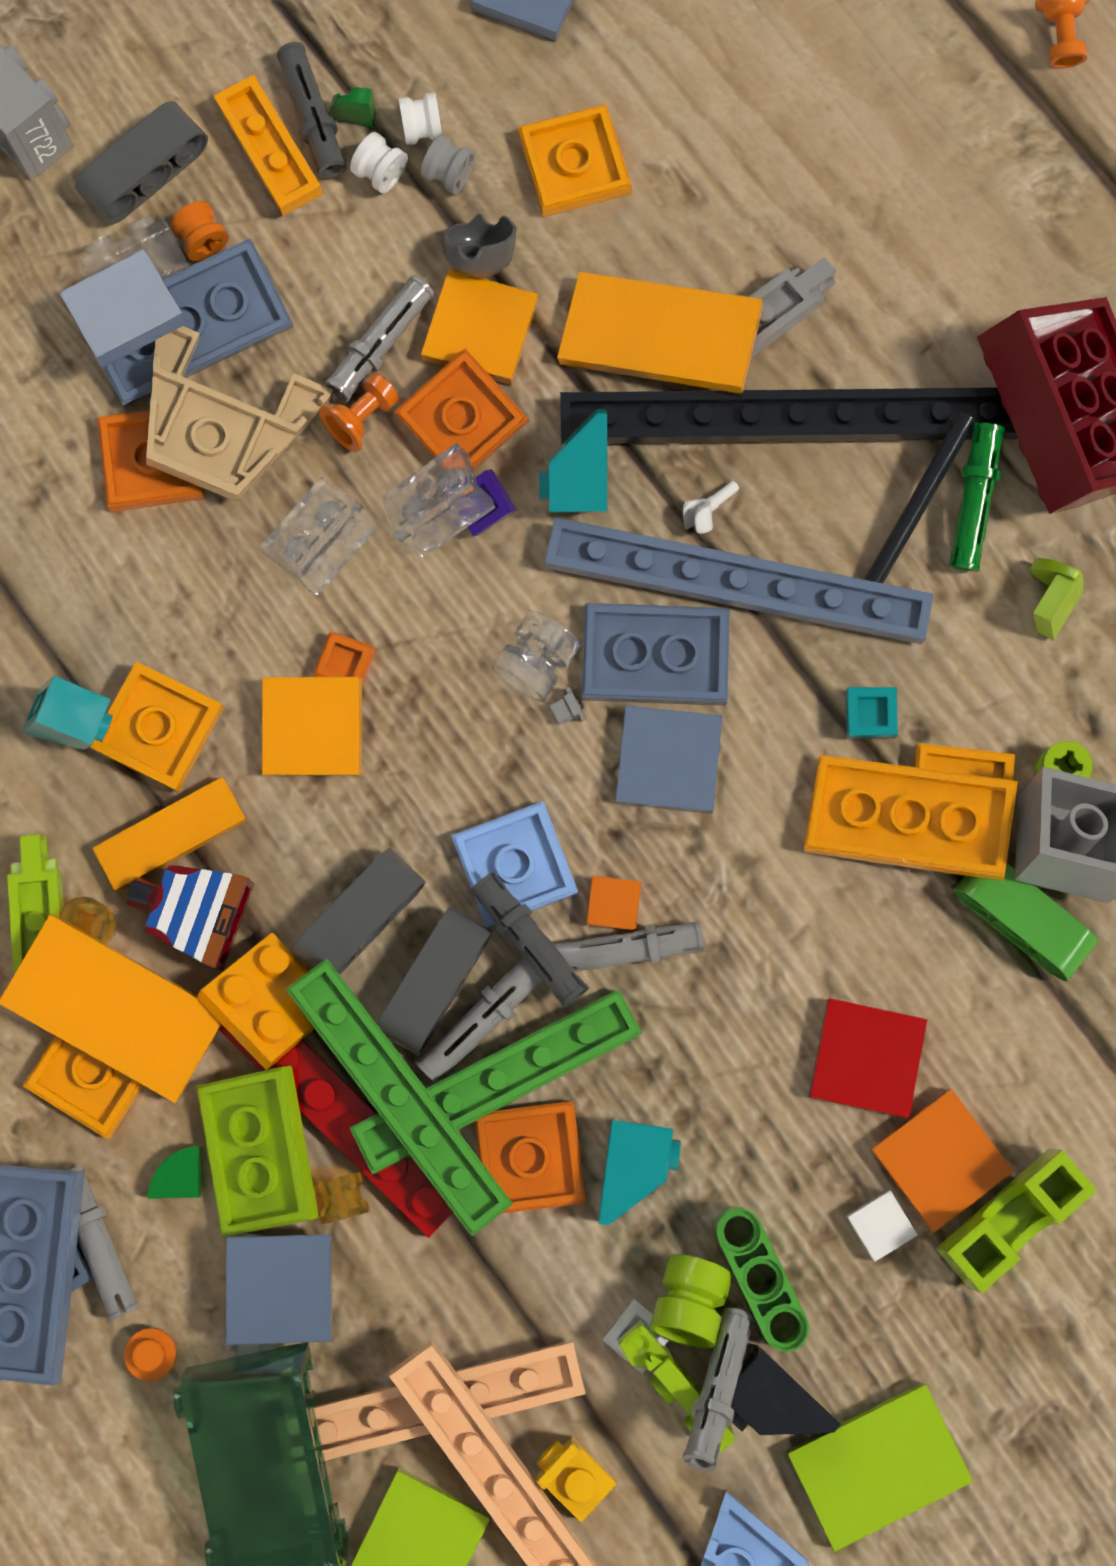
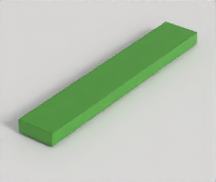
[286,958,513,1237]
[350,989,642,1175]

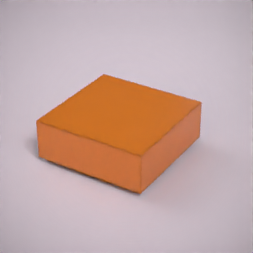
[313,631,376,687]
[586,875,642,932]

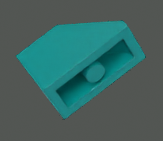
[539,409,607,512]
[21,676,113,750]
[598,1120,681,1225]

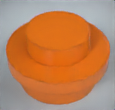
[124,1328,177,1381]

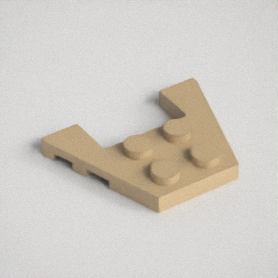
[146,326,333,502]

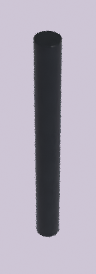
[864,412,976,584]

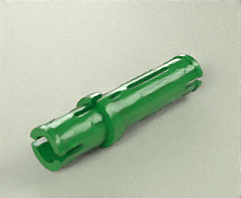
[948,423,1005,572]

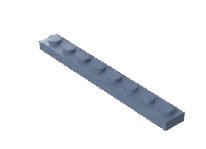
[545,517,934,645]

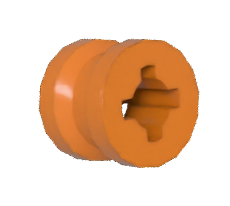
[169,201,229,261]

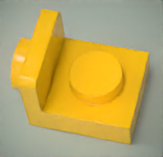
[536,1436,617,1523]

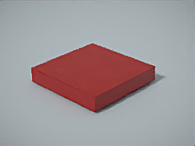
[808,998,928,1118]

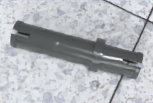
[277,42,347,179]
[470,871,589,1008]

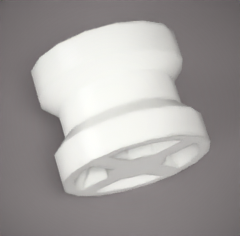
[398,92,442,146]
[350,132,408,194]

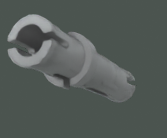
[324,275,435,402]
[553,920,704,972]
[415,957,543,1084]
[69,1165,141,1322]
[682,1308,755,1471]

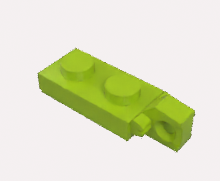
[7,834,65,974]
[618,1320,735,1453]

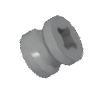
[421,134,476,195]

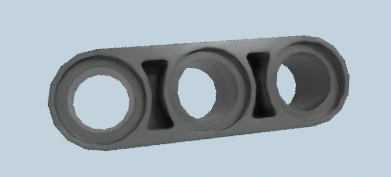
[75,101,208,224]
[290,848,426,975]
[377,907,493,1056]

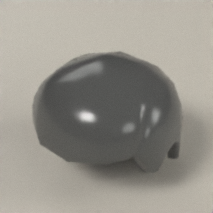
[443,214,517,278]

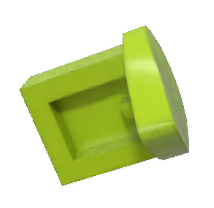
[1029,558,1084,641]

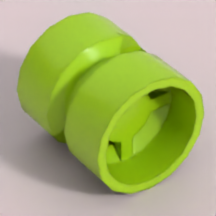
[649,1254,733,1349]

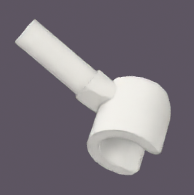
[683,481,739,534]

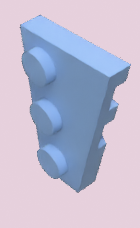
[701,1491,809,1566]

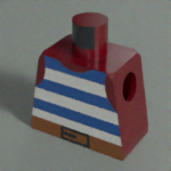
[126,865,255,971]

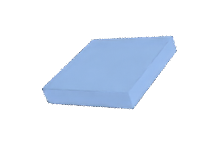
[452,801,578,929]

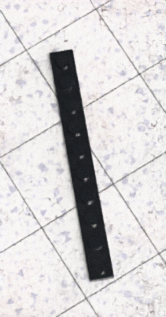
[560,387,1018,444]

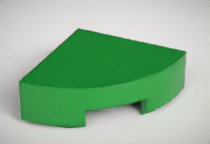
[328,87,376,128]
[147,1146,202,1199]

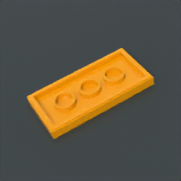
[557,272,763,394]
[804,755,1018,881]
[0,914,222,1103]

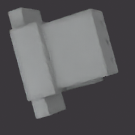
[549,687,587,725]

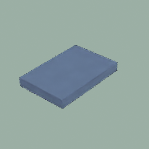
[582,603,730,706]

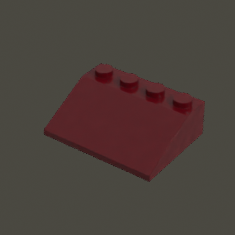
[977,297,1116,514]

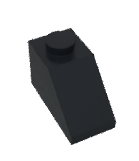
[731,1345,841,1435]

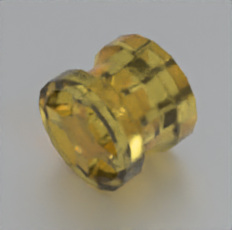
[59,896,117,944]
[313,1171,370,1224]

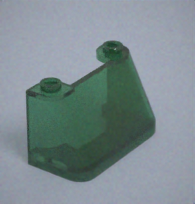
[173,1342,350,1566]

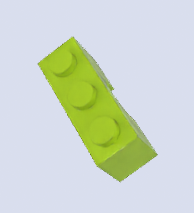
[935,1149,1098,1293]

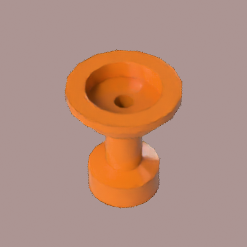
[1035,0,1090,69]
[319,373,399,452]

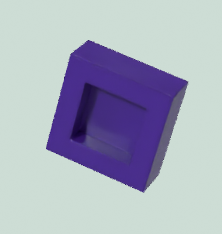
[449,469,517,537]

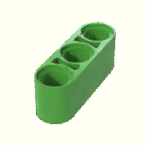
[954,863,1099,982]
[713,1206,809,1352]

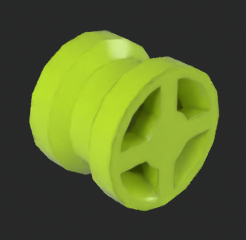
[1035,741,1093,778]

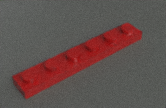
[219,1025,453,1238]

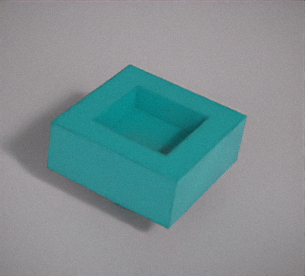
[845,687,898,739]

